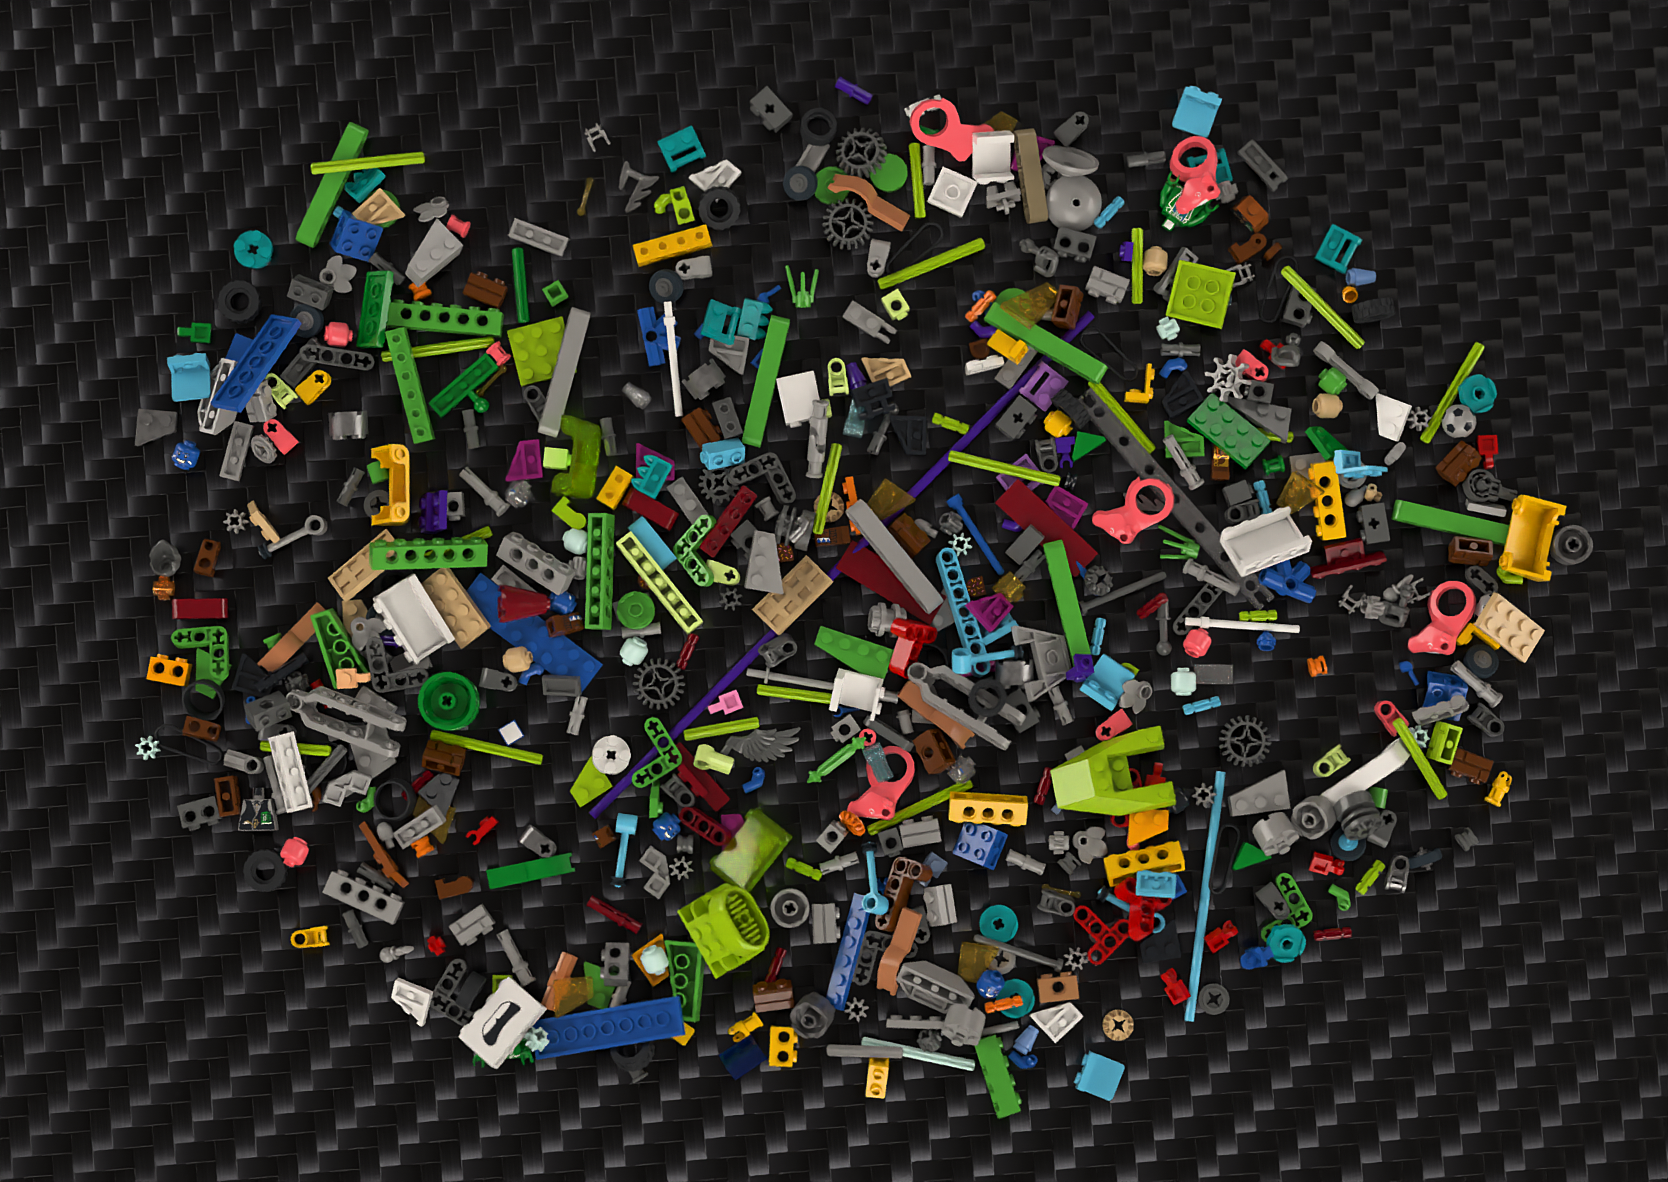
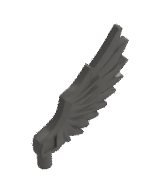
[721,727,801,763]

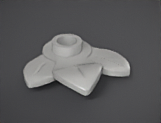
[413,197,449,222]
[319,255,357,293]
[350,617,386,651]
[1119,679,1152,714]
[1072,826,1108,864]

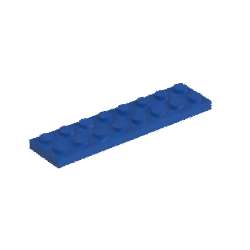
[466,573,603,692]
[532,996,686,1060]

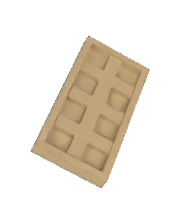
[328,529,395,602]
[752,555,833,636]
[421,568,491,649]
[1474,592,1545,663]

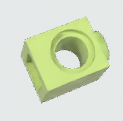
[881,289,910,321]
[543,447,572,470]

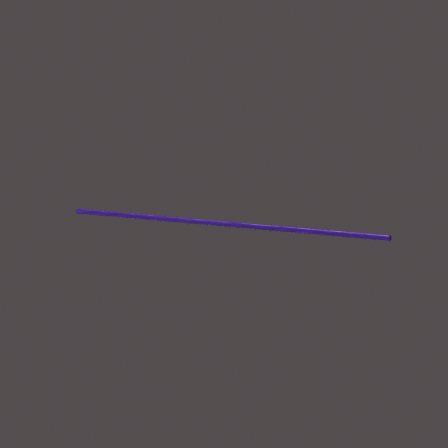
[589,311,1095,819]

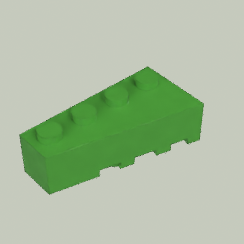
[310,608,371,689]
[815,626,894,679]
[665,940,705,1022]
[974,1034,1022,1118]

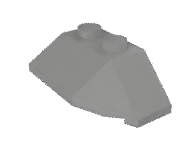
[197,358,238,435]
[896,961,975,1014]

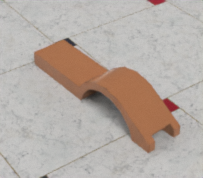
[828,174,910,232]
[257,602,326,672]
[897,680,975,750]
[877,907,922,996]

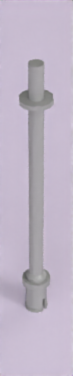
[746,667,899,704]

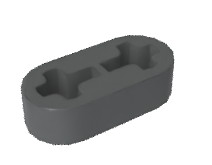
[1465,565,1498,595]

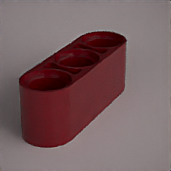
[622,487,679,531]
[172,598,228,619]
[679,807,732,845]

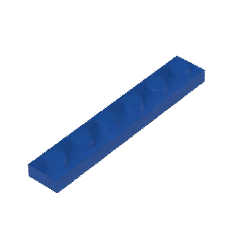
[826,893,870,1011]

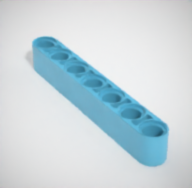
[936,548,990,678]

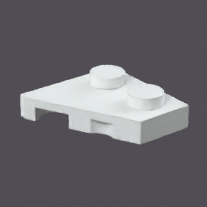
[689,160,741,201]
[965,355,1004,375]
[1376,393,1412,442]
[391,978,433,1027]
[1030,1002,1084,1043]

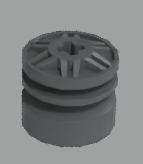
[775,505,816,551]
[1333,791,1383,841]

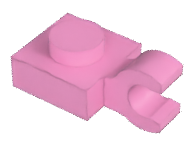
[708,690,743,715]

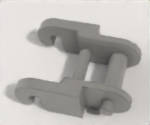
[585,123,610,152]
[1227,263,1255,287]
[1384,442,1406,465]
[1407,578,1431,603]
[1339,585,1366,614]

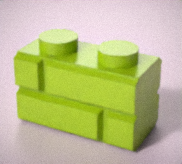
[1425,721,1463,765]

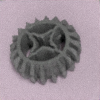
[836,127,887,178]
[822,198,874,250]
[633,658,685,710]
[1219,715,1271,767]

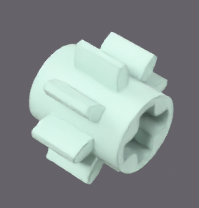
[1156,316,1180,341]
[948,533,972,557]
[1408,725,1430,748]
[135,736,161,760]
[524,1027,549,1052]

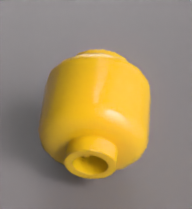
[1043,410,1073,438]

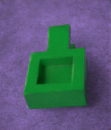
[177,323,212,344]

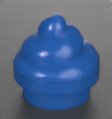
[1257,631,1276,651]

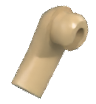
[1364,484,1382,502]

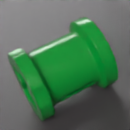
[1262,455,1285,476]

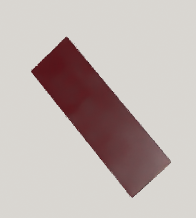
[995,479,1098,577]
[836,540,947,625]

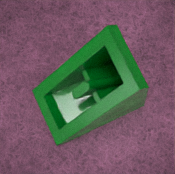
[1071,431,1106,462]
[1232,842,1272,870]

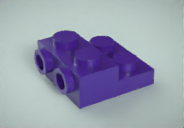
[418,490,447,534]

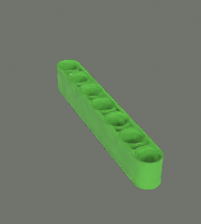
[296,122,369,248]
[984,302,1108,384]
[742,315,790,448]
[1391,500,1510,546]
[1043,539,1094,667]

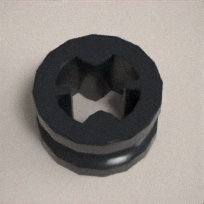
[1064,471,1078,490]

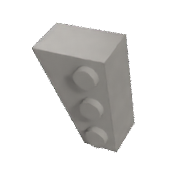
[405,218,463,287]
[744,530,784,595]
[1227,770,1290,816]

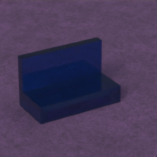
[718,1034,767,1080]

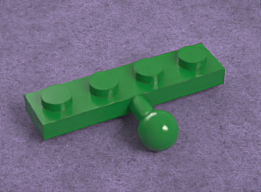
[429,353,499,418]

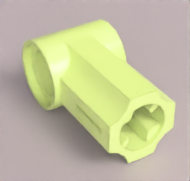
[693,744,734,775]

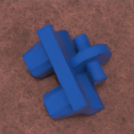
[1240,946,1274,970]

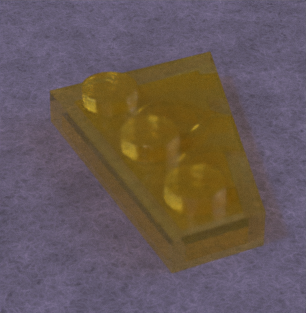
[1000,282,1058,330]

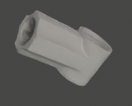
[224,749,265,774]

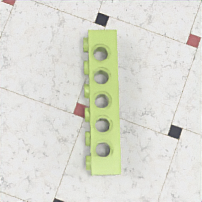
[616,531,703,635]

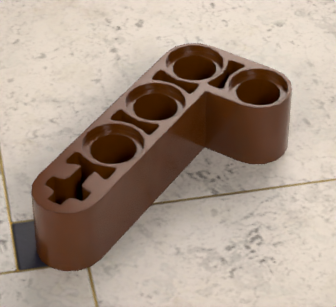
[875,857,933,933]

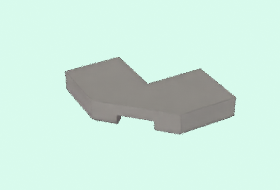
[322,770,372,807]
[639,845,670,899]

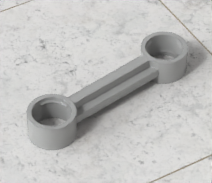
[1313,341,1379,400]

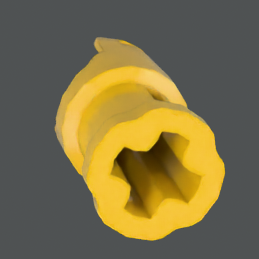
[1484,771,1512,807]
[728,1011,764,1042]

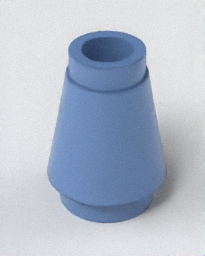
[1346,268,1376,287]
[1013,1025,1039,1055]

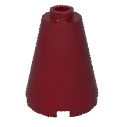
[497,584,550,623]

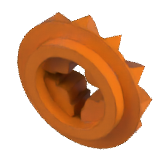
[839,811,865,836]

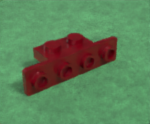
[699,485,757,557]
[1310,538,1387,579]
[667,742,730,811]

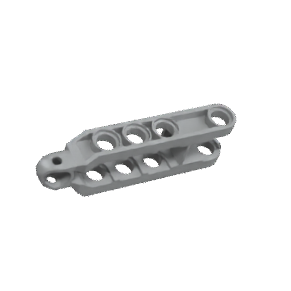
[907,663,1026,750]
[286,686,407,758]

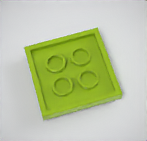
[1165,260,1236,329]
[507,316,577,387]

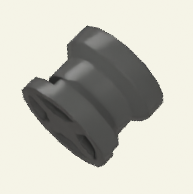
[1455,827,1479,851]
[677,834,694,854]
[1057,851,1081,876]

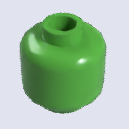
[1318,367,1347,396]

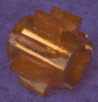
[153,577,175,600]

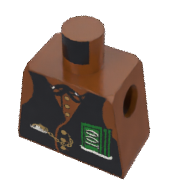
[1229,195,1269,234]

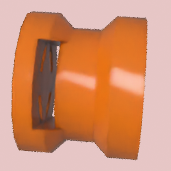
[408,281,432,301]
[1307,655,1327,677]
[411,836,435,858]

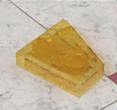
[958,942,999,983]

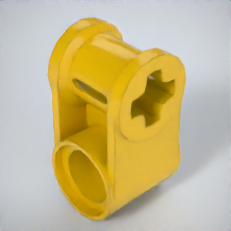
[294,370,332,405]
[291,926,330,948]

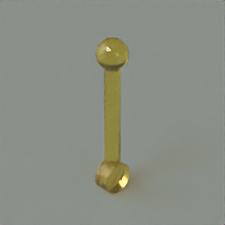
[577,177,594,216]
[476,365,507,396]
[1042,884,1081,899]

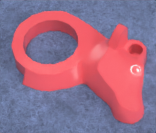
[910,98,994,161]
[1169,136,1221,214]
[1092,477,1174,544]
[1408,581,1476,655]
[847,746,915,821]

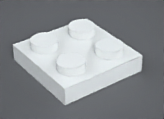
[927,167,978,218]

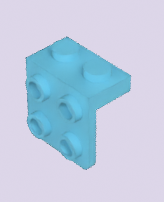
[1172,86,1222,138]
[167,353,211,401]
[1334,450,1388,479]
[1074,1051,1124,1101]

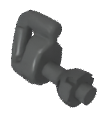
[1020,238,1059,277]
[1271,333,1301,367]
[1378,584,1415,627]

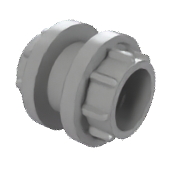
[868,603,907,638]

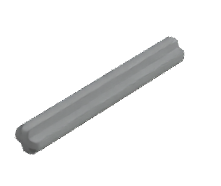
[827,1044,903,1058]

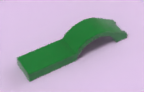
[486,852,575,889]

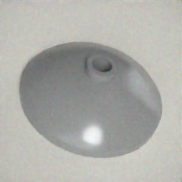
[1042,146,1099,177]
[1046,176,1102,231]

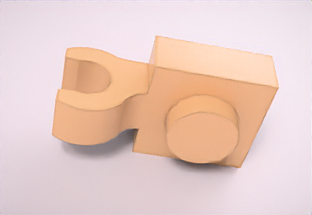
[336,668,371,689]

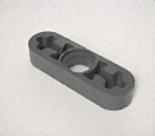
[863,714,914,752]

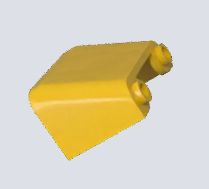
[371,444,410,526]
[1499,495,1566,582]

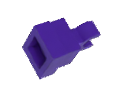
[1054,437,1075,468]

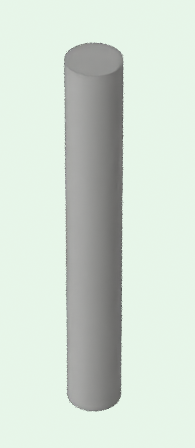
[981,1021,1019,1037]

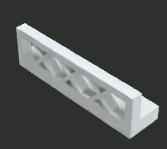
[268,732,313,813]

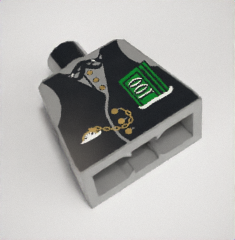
[238,788,279,831]

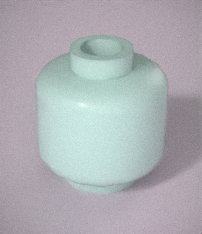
[562,528,588,555]
[620,636,648,666]
[1171,668,1196,696]
[640,945,669,975]

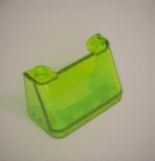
[551,415,602,499]
[709,808,793,892]

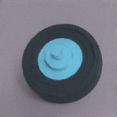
[1331,828,1366,861]

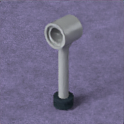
[258,515,328,559]

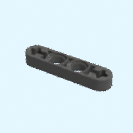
[299,344,374,370]
[1172,574,1225,636]

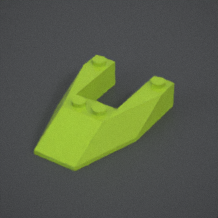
[1050,726,1176,816]

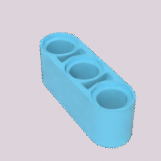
[627,516,677,570]

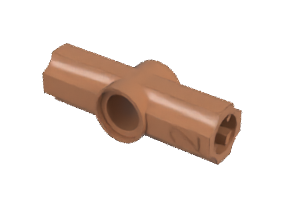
[541,951,578,1012]

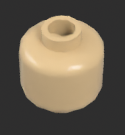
[1143,246,1168,276]
[1312,394,1343,418]
[503,646,533,673]

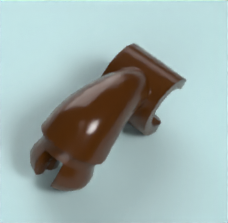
[311,784,322,812]

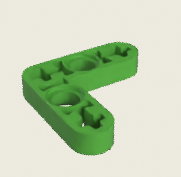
[673,514,716,587]
[171,626,229,681]
[632,717,682,788]
[1260,873,1312,942]

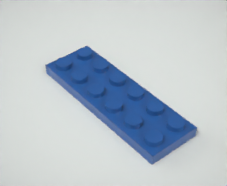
[210,314,302,413]

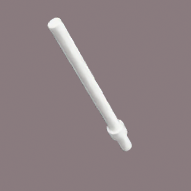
[663,301,683,416]
[1185,617,1300,633]

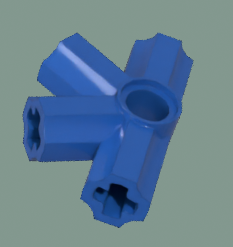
[637,307,681,367]
[1258,559,1316,603]

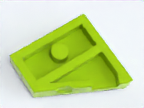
[570,756,613,807]

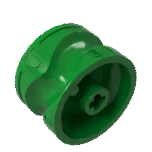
[418,672,480,731]

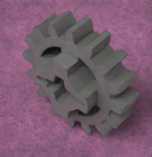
[699,466,740,504]

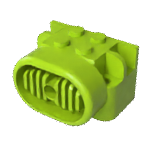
[677,883,769,979]

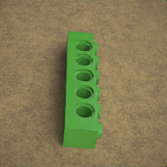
[386,300,504,338]
[385,327,435,444]
[585,513,615,630]
[369,537,488,570]

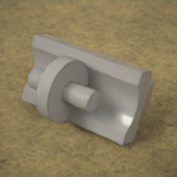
[986,181,1021,215]

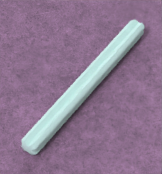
[861,1037,975,1071]

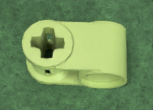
[828,358,849,396]
[265,373,298,409]
[703,559,740,586]
[1313,744,1351,777]

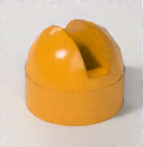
[1342,286,1358,303]

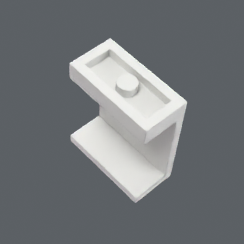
[972,130,1014,184]
[776,371,820,428]
[829,668,886,721]

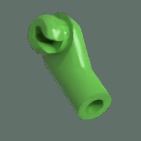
[356,787,377,813]
[1328,884,1351,911]

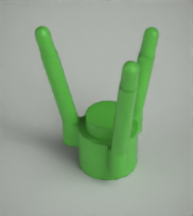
[785,265,819,308]
[1158,525,1200,560]

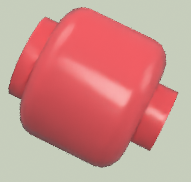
[324,322,353,347]
[1183,628,1212,658]
[280,837,309,867]

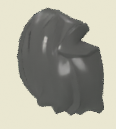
[149,539,181,578]

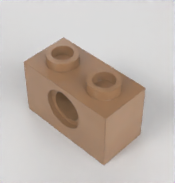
[1037,971,1079,1003]

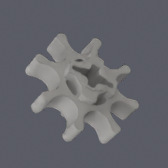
[1205,354,1252,402]

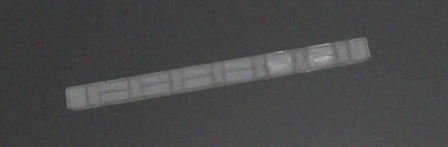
[1077,388,1274,610]

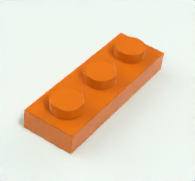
[842,476,862,536]

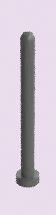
[1078,572,1167,614]
[973,934,1064,972]

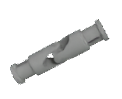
[806,400,829,478]

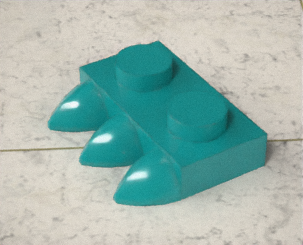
[345,168,386,203]
[737,298,773,340]
[631,455,673,499]

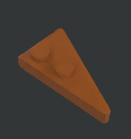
[359,821,409,888]

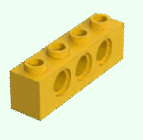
[633,224,712,267]
[1308,460,1346,540]
[948,791,1028,826]
[1103,841,1185,887]

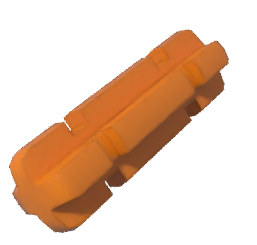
[965,290,996,322]
[984,995,1023,1013]

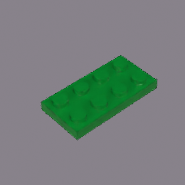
[356,270,394,348]
[1187,393,1271,470]

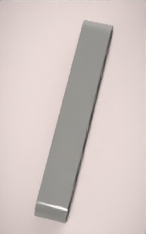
[537,307,591,437]
[845,499,944,614]

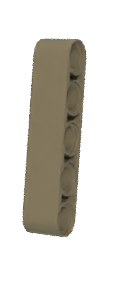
[1013,128,1048,224]

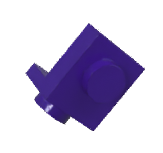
[1119,242,1134,262]
[1066,654,1094,683]

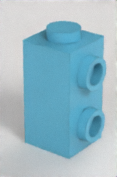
[700,438,745,470]

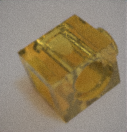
[992,571,1026,603]

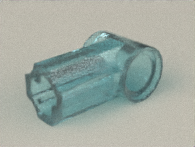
[843,398,865,438]
[862,742,894,783]

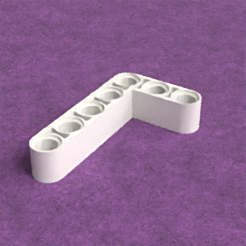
[1321,737,1411,807]

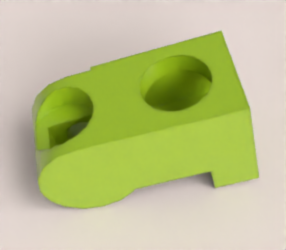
[669,186,695,225]
[551,496,587,530]

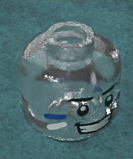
[504,480,533,509]
[947,756,976,784]

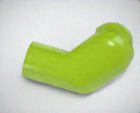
[654,194,672,214]
[1497,565,1523,584]

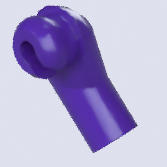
[969,320,998,339]
[1002,519,1023,532]

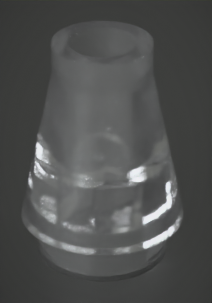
[622,382,651,409]

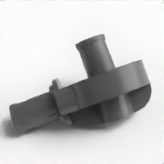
[1462,469,1517,503]

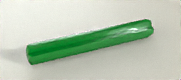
[512,248,529,323]

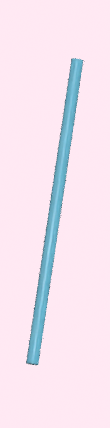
[1184,771,1226,1022]

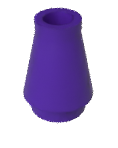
[845,362,867,389]

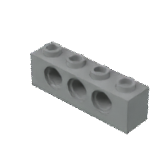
[496,531,576,596]
[322,869,405,924]

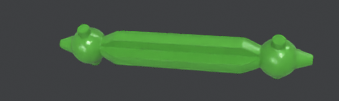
[807,736,866,783]

